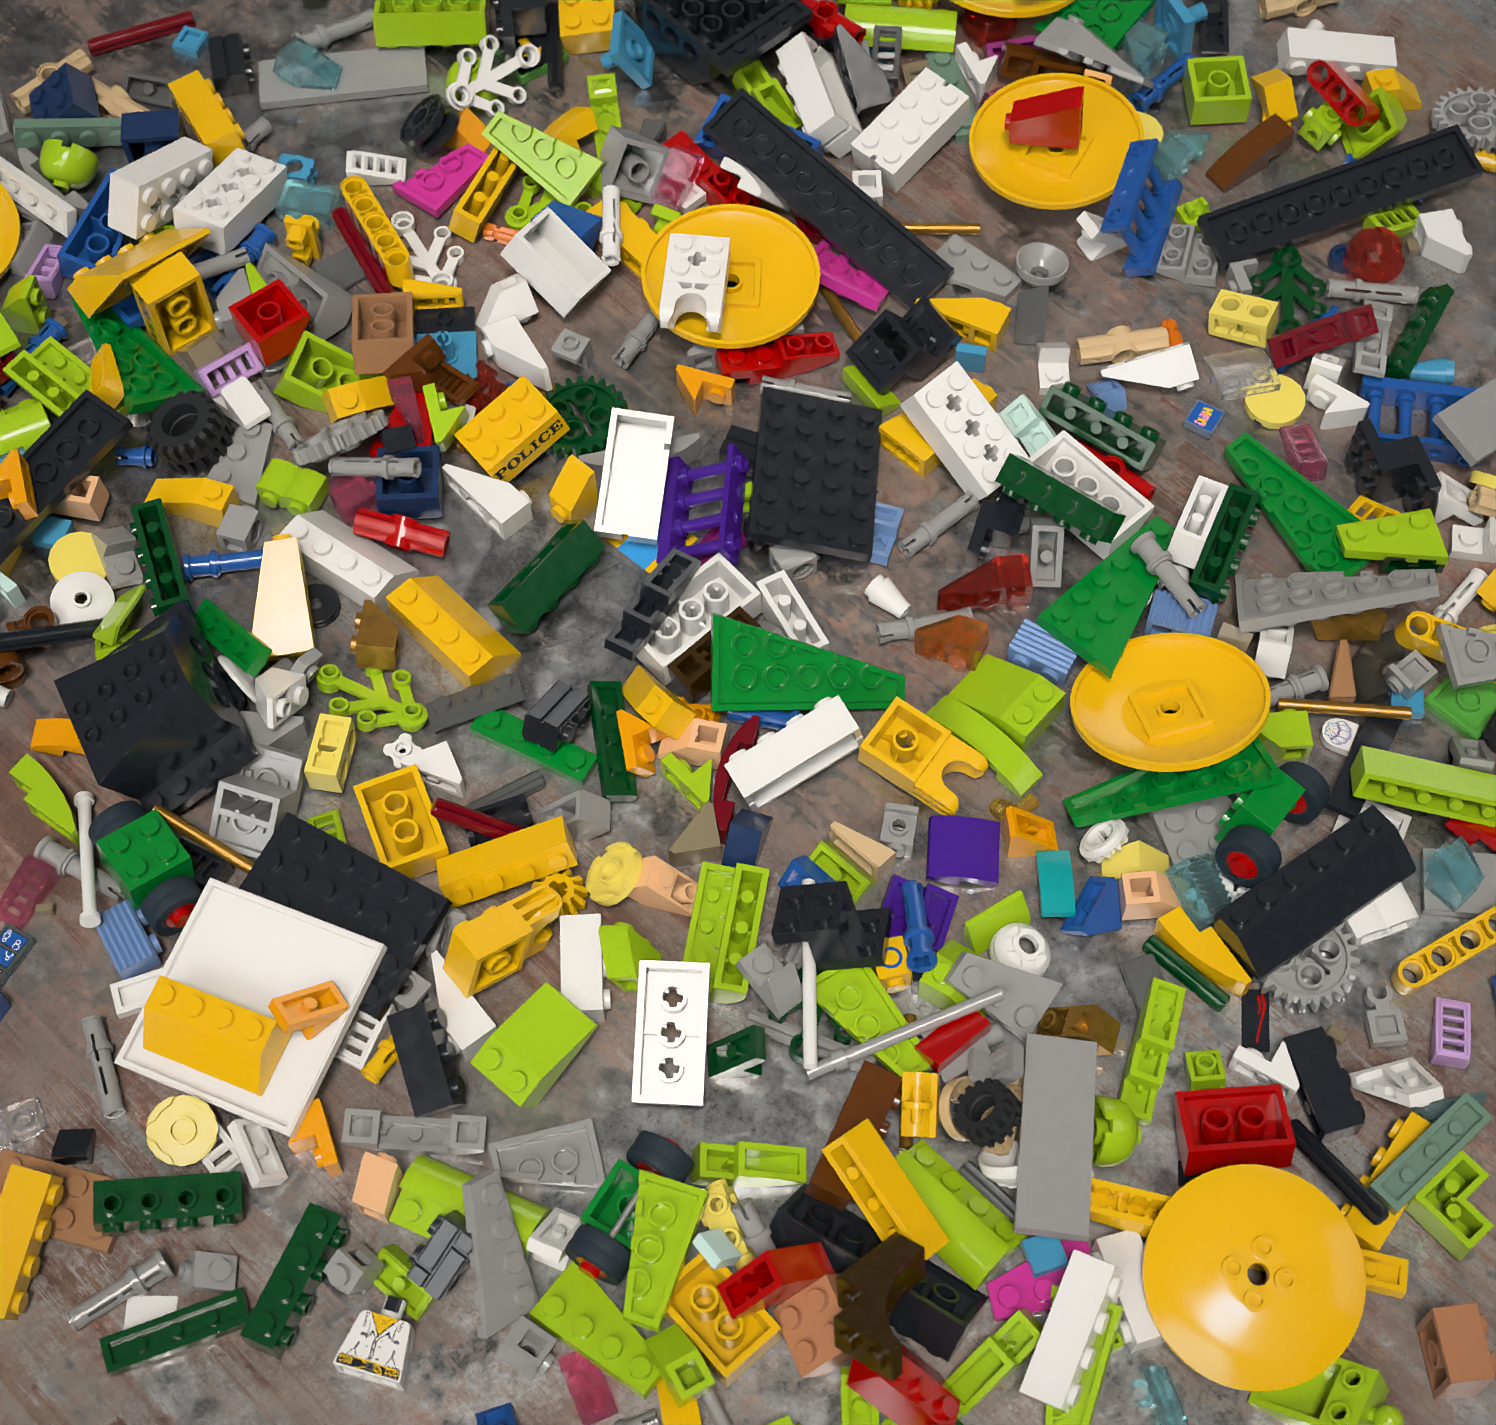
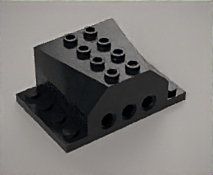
[635,0,813,85]
[54,600,259,815]

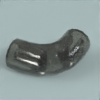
[1351,630,1405,705]

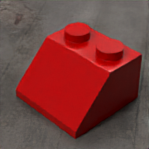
[228,278,311,367]

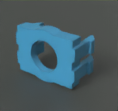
[278,153,319,189]

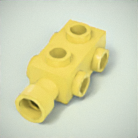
[700,1179,756,1271]

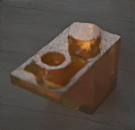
[914,615,989,672]

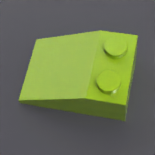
[273,330,384,413]
[947,654,1066,753]
[470,982,599,1108]

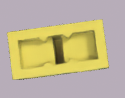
[1208,289,1279,348]
[304,713,358,793]

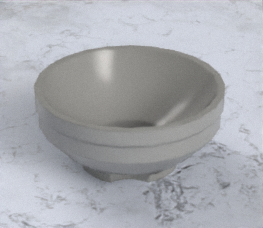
[1015,242,1069,288]

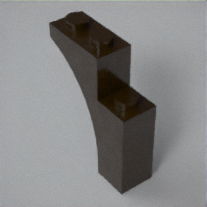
[833,1232,926,1382]

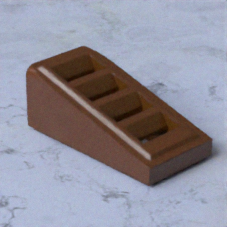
[427,361,480,407]

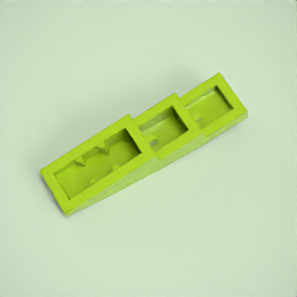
[1117,977,1186,1127]

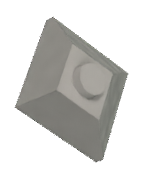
[601,125,674,205]

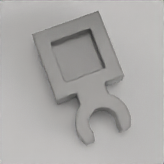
[1363,985,1408,1048]

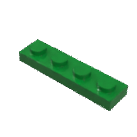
[194,598,273,677]
[470,709,597,787]

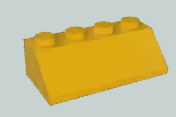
[386,575,521,688]
[143,975,293,1097]

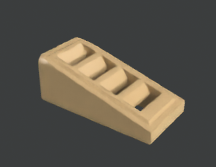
[829,821,896,882]

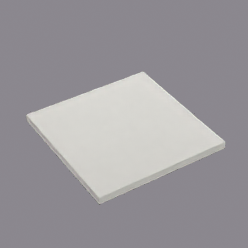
[114,878,387,1139]

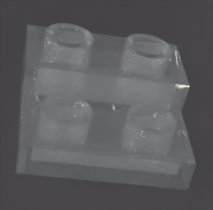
[1201,347,1281,401]

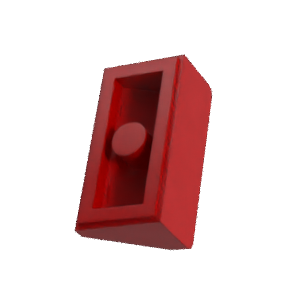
[914,1011,991,1073]

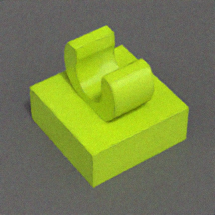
[1174,196,1211,232]
[651,203,682,234]

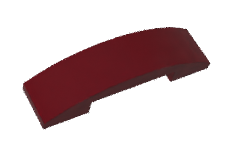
[1266,304,1379,368]
[713,715,761,845]

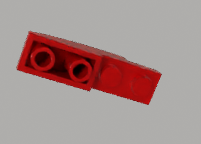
[662,130,761,207]
[715,332,840,385]

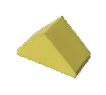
[1101,840,1169,884]

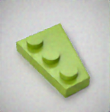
[1336,508,1449,565]

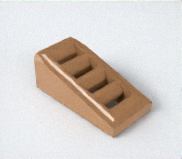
[1326,640,1356,703]

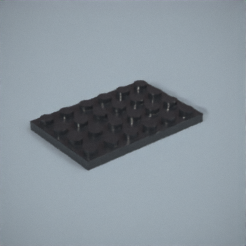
[746,386,882,563]
[239,812,452,1022]

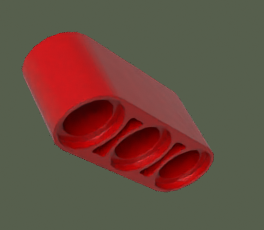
[1307,60,1379,128]

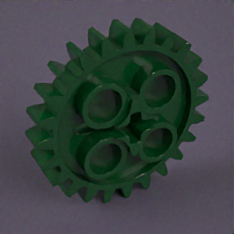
[545,375,629,461]

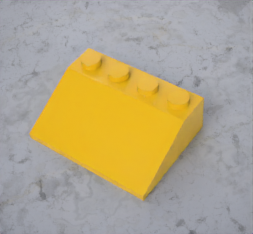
[67,227,211,318]

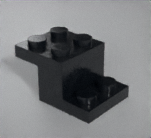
[493,0,547,62]
[845,296,963,395]
[1345,419,1442,512]
[771,881,892,971]

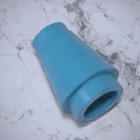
[1410,357,1455,384]

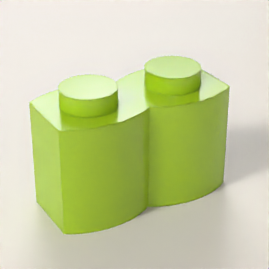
[255,458,331,516]

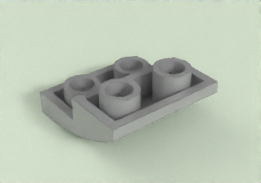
[1156,224,1220,287]

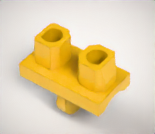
[283,215,323,267]
[901,1071,940,1138]

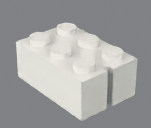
[500,207,611,318]

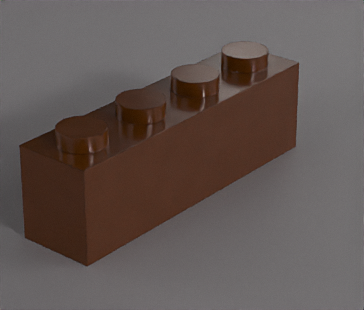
[804,1060,902,1212]

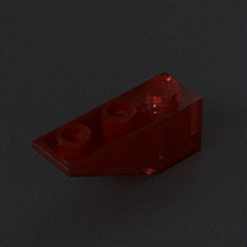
[936,554,1033,611]

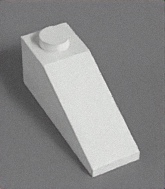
[481,315,553,391]
[1101,341,1199,390]
[442,464,533,540]
[1254,625,1295,679]
[431,950,497,1062]

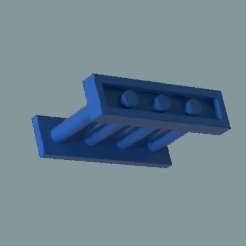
[1100,138,1183,277]
[1357,375,1480,467]

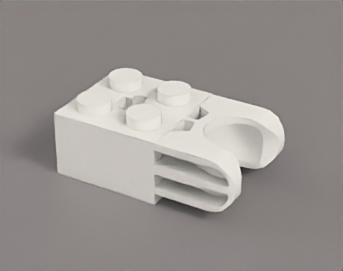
[659,233,730,333]

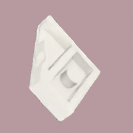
[1349,1057,1444,1108]

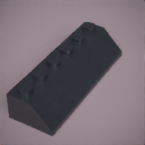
[1214,805,1416,982]
[769,1184,989,1362]

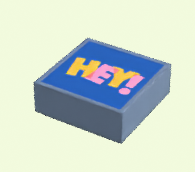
[1183,399,1225,440]

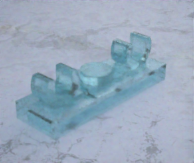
[1131,1365,1189,1425]

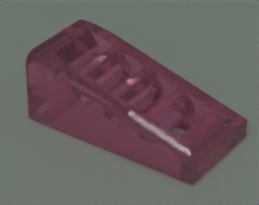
[387,376,425,443]
[1279,423,1328,482]
[0,854,60,931]

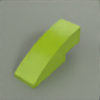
[732,60,804,130]
[9,754,80,848]
[692,1141,807,1187]
[946,1308,1044,1416]

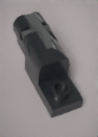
[964,485,1031,570]

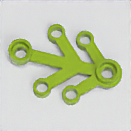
[505,175,602,230]
[316,664,428,732]

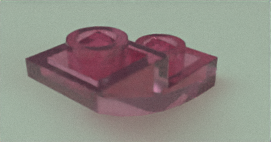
[557,1351,619,1425]

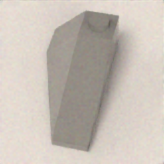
[1034,16,1154,89]
[256,243,352,340]

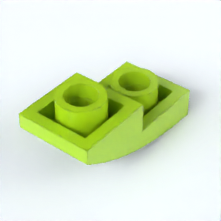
[1184,1049,1226,1091]

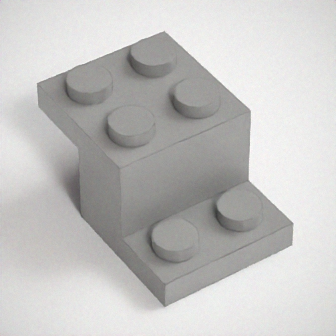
[209,741,307,859]

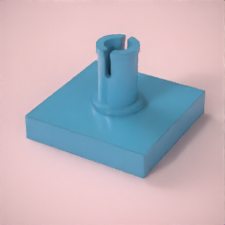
[1153,0,1208,60]
[601,10,655,90]
[417,331,478,382]

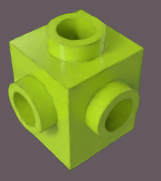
[1297,101,1345,151]

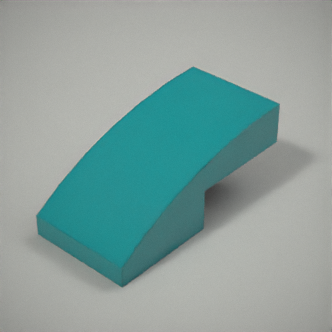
[1035,850,1076,917]

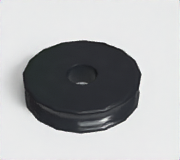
[307,583,341,629]

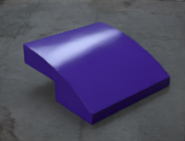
[926,815,1000,888]
[880,874,959,951]

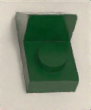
[707,1025,766,1080]

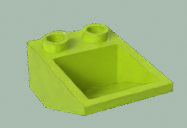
[1248,1357,1404,1425]

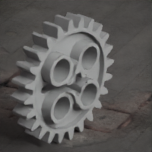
[1430,87,1496,153]
[291,409,389,466]
[1252,923,1361,1013]

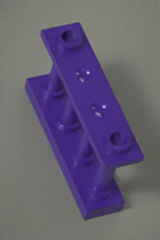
[656,443,749,565]

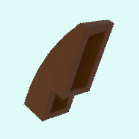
[997,41,1089,80]
[1205,113,1295,193]

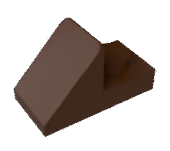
[383,333,447,394]

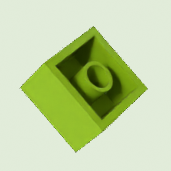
[1182,55,1252,125]

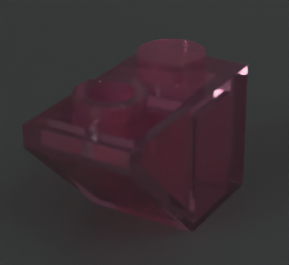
[650,146,705,212]
[328,452,379,527]

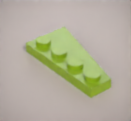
[481,111,606,207]
[801,967,933,1083]
[623,1170,709,1333]
[529,1261,662,1400]
[1045,1284,1124,1425]

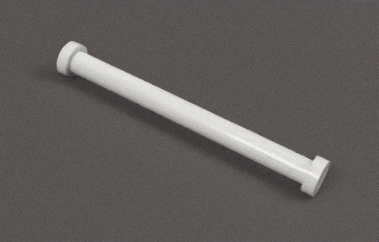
[74,791,101,928]

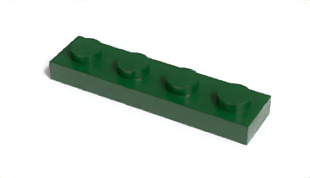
[1384,283,1454,379]
[587,681,638,802]
[99,1287,250,1377]

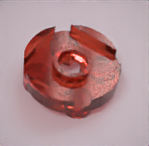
[962,9,1017,49]
[1343,227,1405,284]

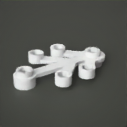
[445,35,540,118]
[391,211,465,299]

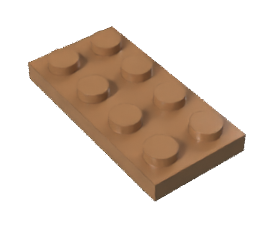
[0,1149,118,1256]

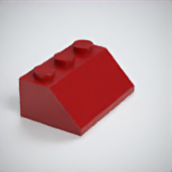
[1174,1084,1296,1176]
[846,1344,961,1425]

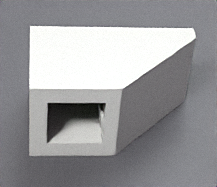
[1412,209,1472,273]
[475,273,539,334]
[255,667,309,729]

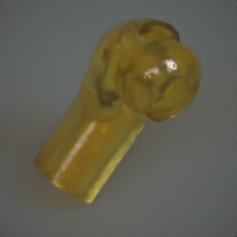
[989,793,1040,821]

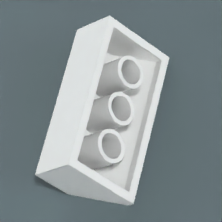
[1028,430,1155,560]
[279,510,419,612]

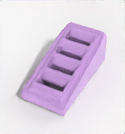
[24,244,64,299]
[193,342,264,398]
[1430,997,1471,1070]

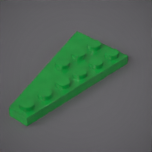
[1033,0,1156,72]
[71,297,205,415]
[1223,432,1374,577]
[1036,515,1175,679]
[710,612,905,711]
[1063,737,1285,828]

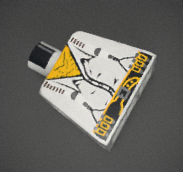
[333,1296,415,1391]

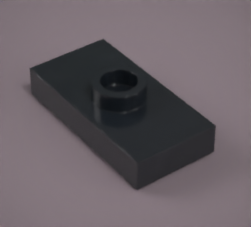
[415,306,476,339]

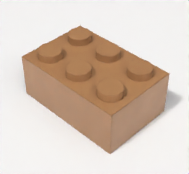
[351,292,416,375]

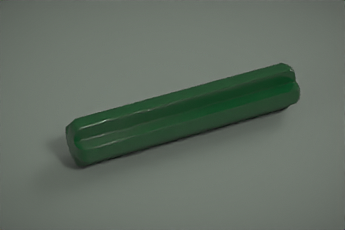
[1142,935,1231,1012]

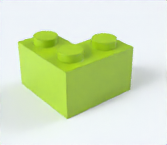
[1405,1150,1494,1262]

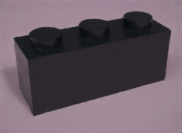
[386,1003,466,1118]
[1280,1026,1365,1144]

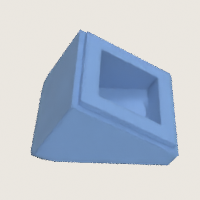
[1087,378,1127,412]

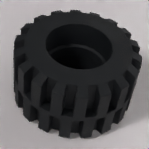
[146,390,233,474]

